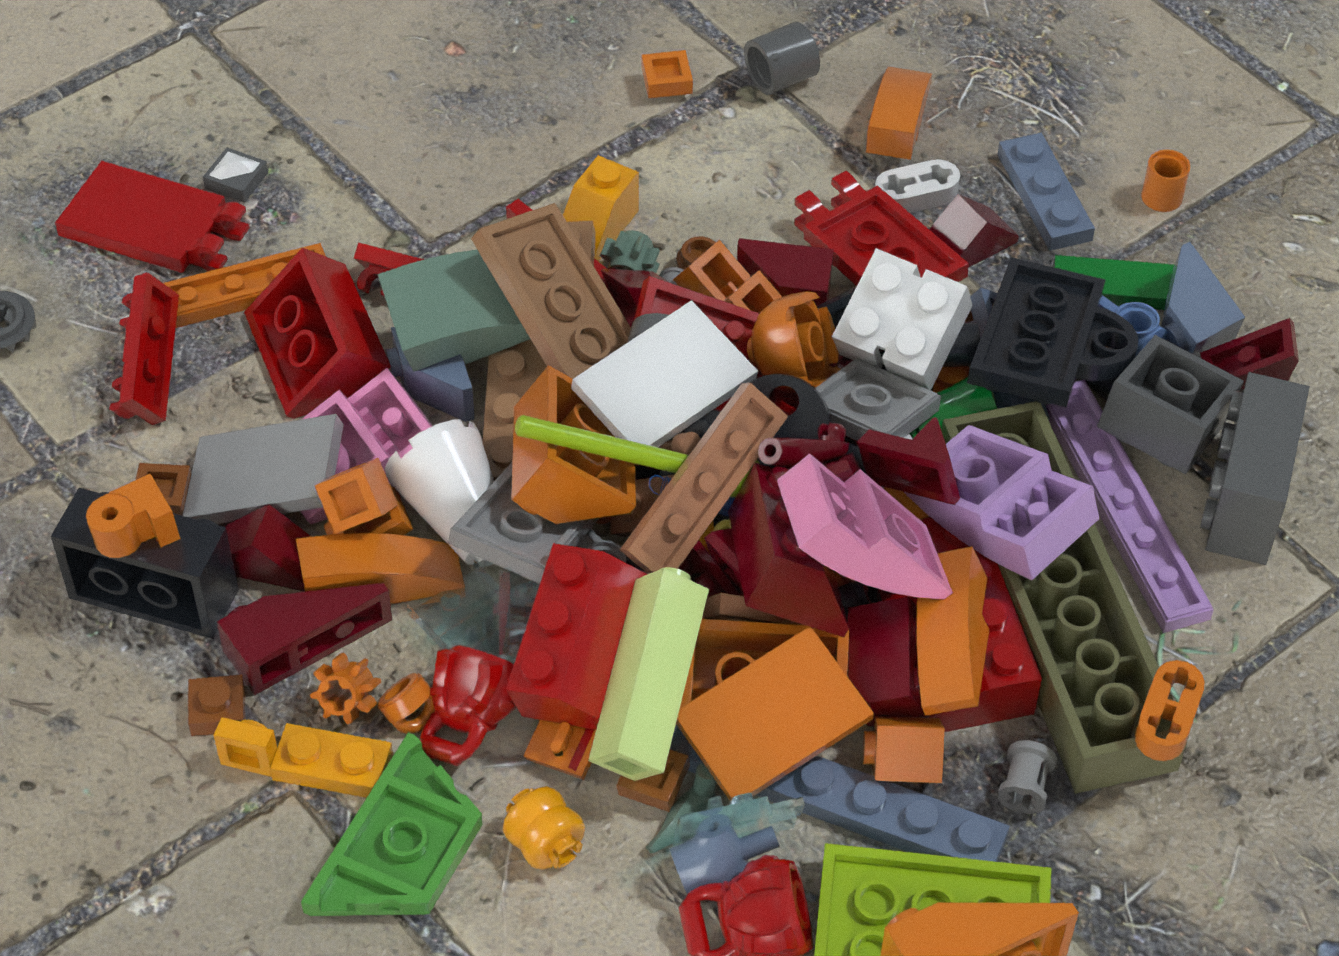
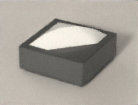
[203,147,268,203]

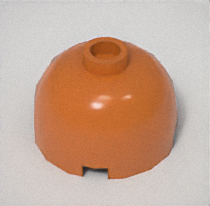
[747,292,839,393]

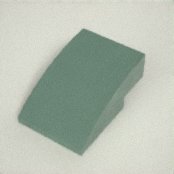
[378,250,530,372]

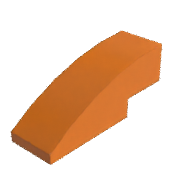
[866,66,932,160]
[673,239,782,313]
[296,533,465,604]
[917,546,989,715]

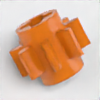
[310,652,381,724]

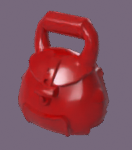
[419,645,516,766]
[678,855,813,956]

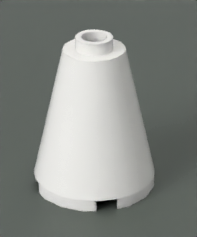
[385,419,494,567]

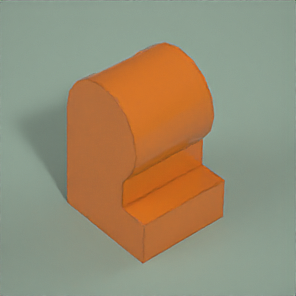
[86,474,181,558]

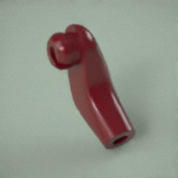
[758,423,849,469]

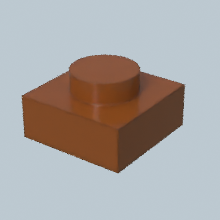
[135,463,192,516]
[188,674,246,736]
[616,749,690,812]

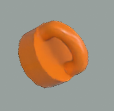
[377,673,434,734]

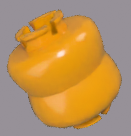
[503,786,585,870]

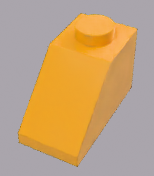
[563,155,639,262]

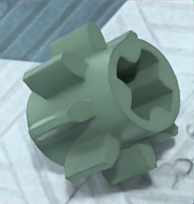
[600,230,660,273]

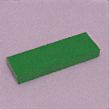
[1053,255,1174,310]

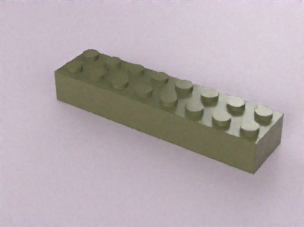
[941,401,1189,794]

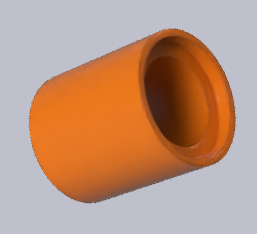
[1141,149,1190,212]

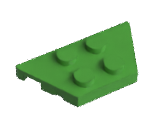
[301,732,483,916]

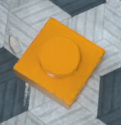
[214,717,277,777]

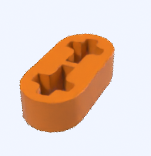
[1135,660,1205,761]

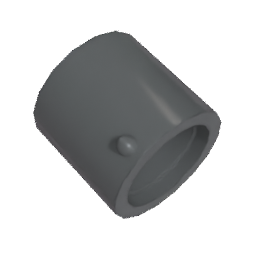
[744,21,820,95]

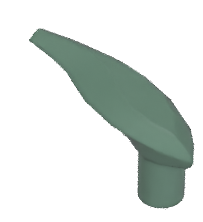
[646,763,716,853]

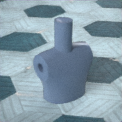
[670,818,780,894]

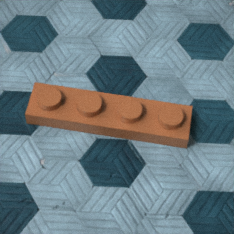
[620,383,788,574]

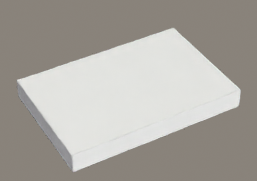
[571,300,758,447]

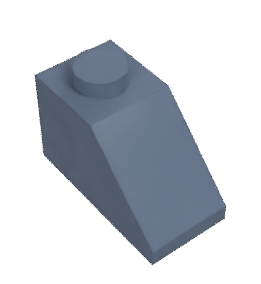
[1161,241,1245,358]
[385,327,475,422]

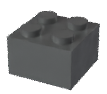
[1097,335,1244,474]

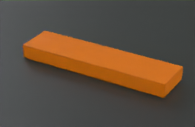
[164,243,326,328]

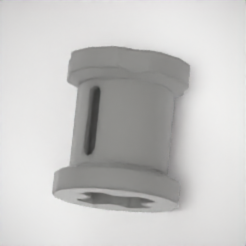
[998,740,1057,814]

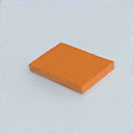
[676,627,874,807]

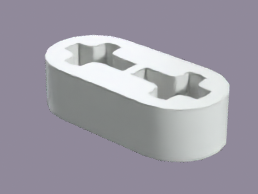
[875,159,960,213]

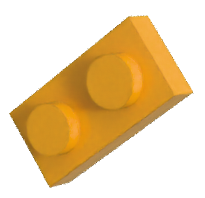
[270,723,393,798]

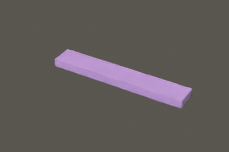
[1046,380,1214,633]

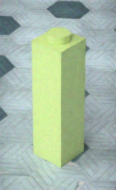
[588,567,709,781]

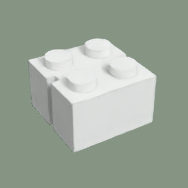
[832,248,973,391]

